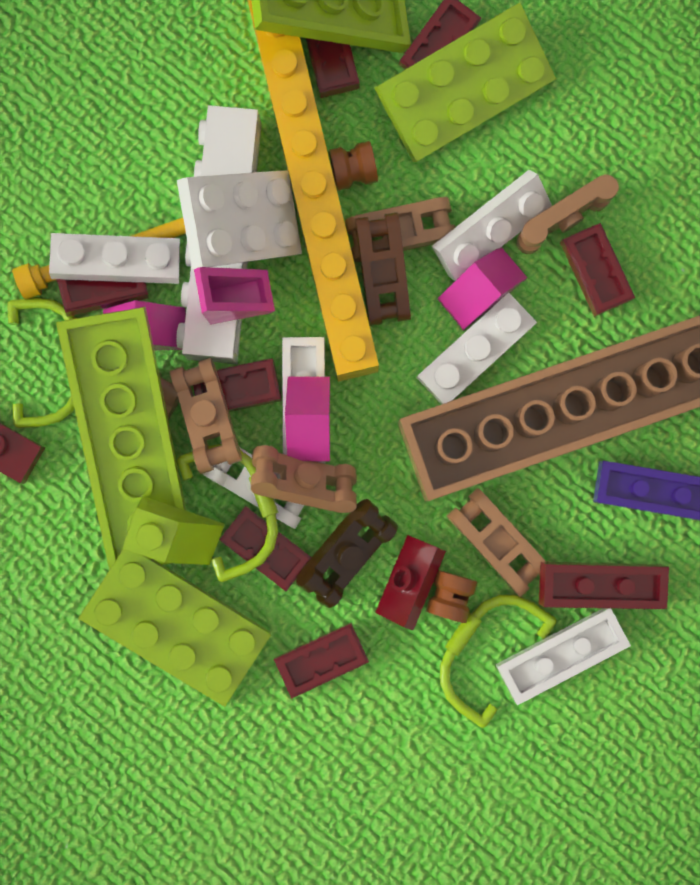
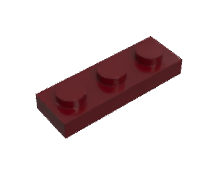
[539,562,669,609]

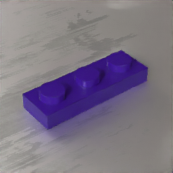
[593,460,700,521]

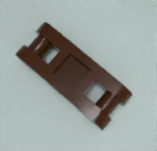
[355,212,411,326]

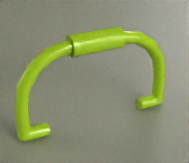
[7,298,76,428]
[177,444,279,582]
[440,595,556,728]

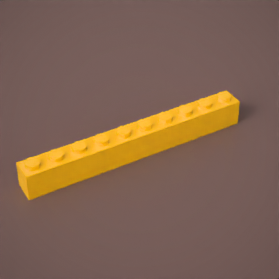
[247,0,379,382]

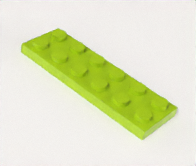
[56,307,187,570]

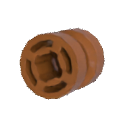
[329,141,378,191]
[425,570,478,623]

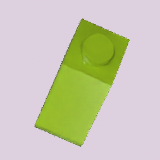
[122,496,224,565]

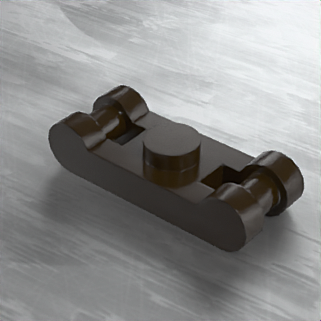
[296,499,398,608]

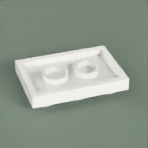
[177,170,302,270]

